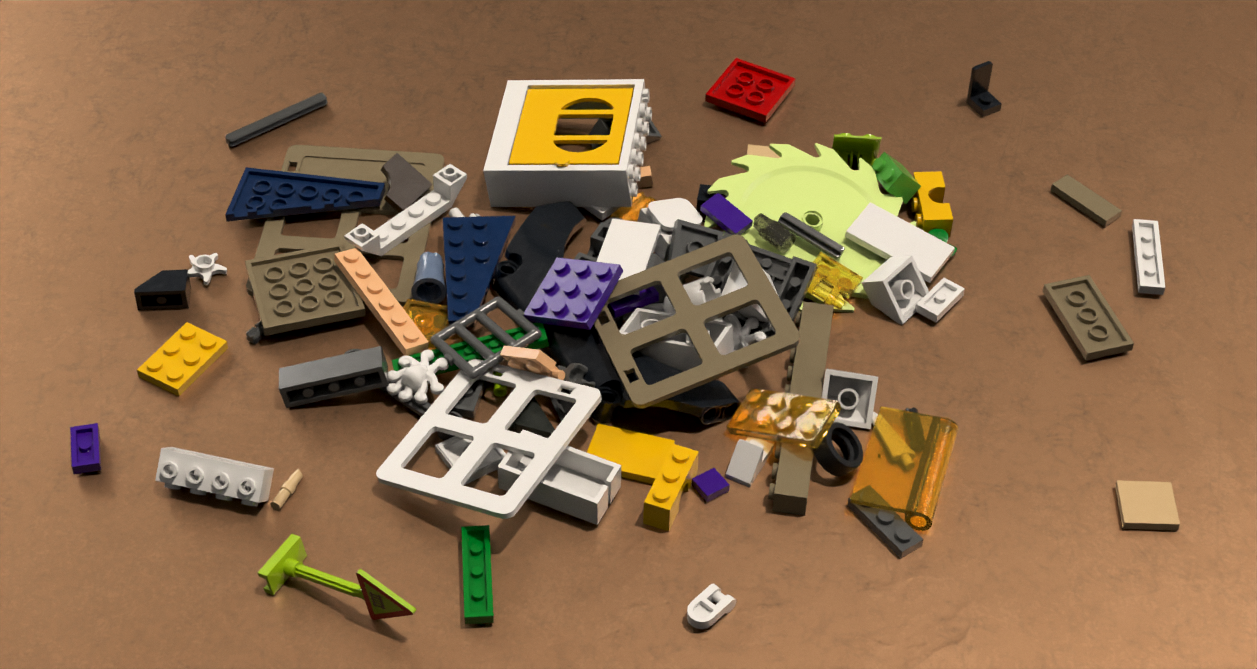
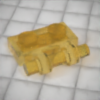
[807,252,863,310]

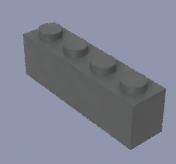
[279,346,389,408]

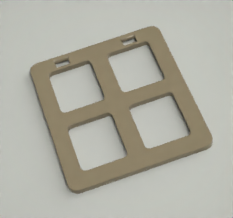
[593,235,801,408]

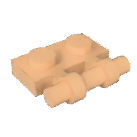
[500,346,565,380]

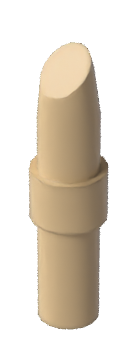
[271,469,303,510]

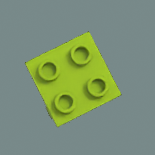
[832,133,882,169]

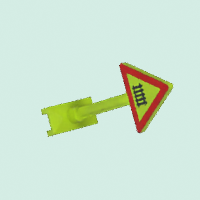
[258,534,416,620]

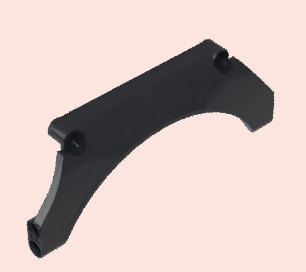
[492,201,742,424]

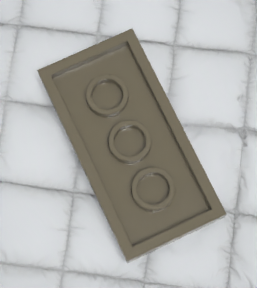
[1043,275,1134,360]

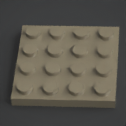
[245,242,366,336]

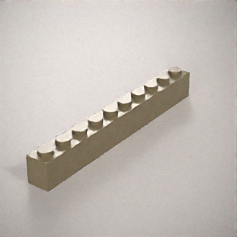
[768,302,834,516]

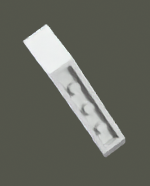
[344,164,467,256]

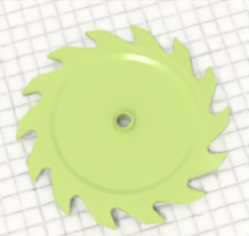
[704,143,916,312]

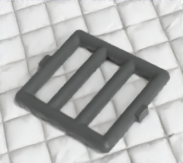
[430,297,542,379]

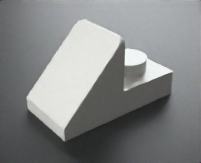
[726,435,774,487]

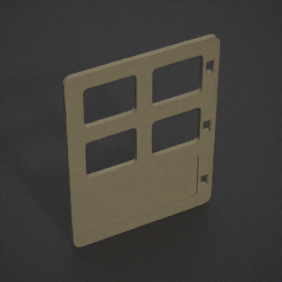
[246,145,445,306]

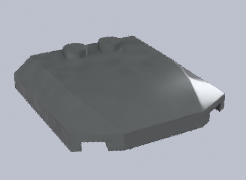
[704,232,818,346]

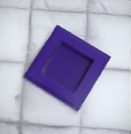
[691,468,730,502]

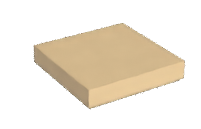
[1115,480,1180,531]

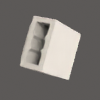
[637,198,702,262]

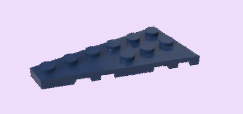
[225,167,385,222]
[443,216,516,327]

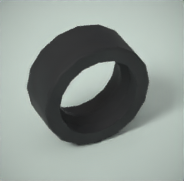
[812,422,863,477]

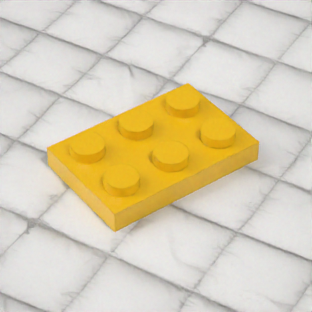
[137,322,228,396]

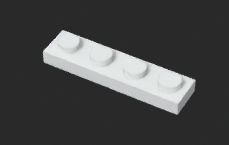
[1132,219,1165,295]

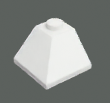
[818,369,878,429]

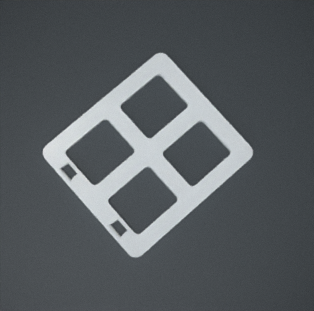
[376,359,602,519]

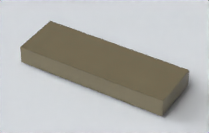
[1051,174,1122,227]

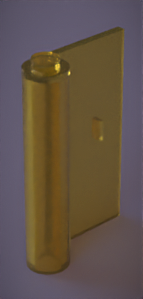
[851,406,959,531]

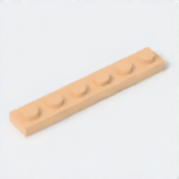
[334,247,429,356]

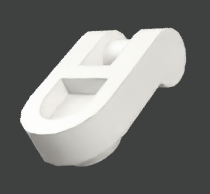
[687,583,736,629]

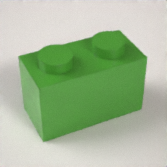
[871,152,921,204]

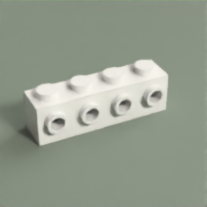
[155,447,274,506]

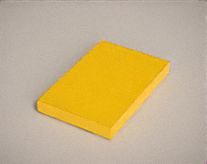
[587,424,675,484]

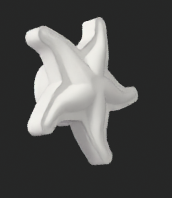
[188,253,227,285]

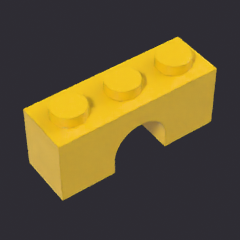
[911,171,953,237]
[643,444,699,531]

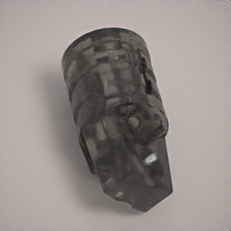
[753,213,796,253]

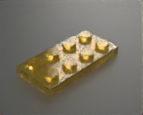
[726,388,842,448]

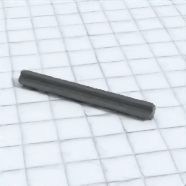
[225,93,328,147]

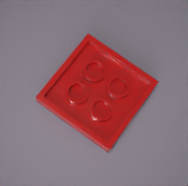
[705,58,796,123]

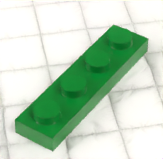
[461,525,494,624]

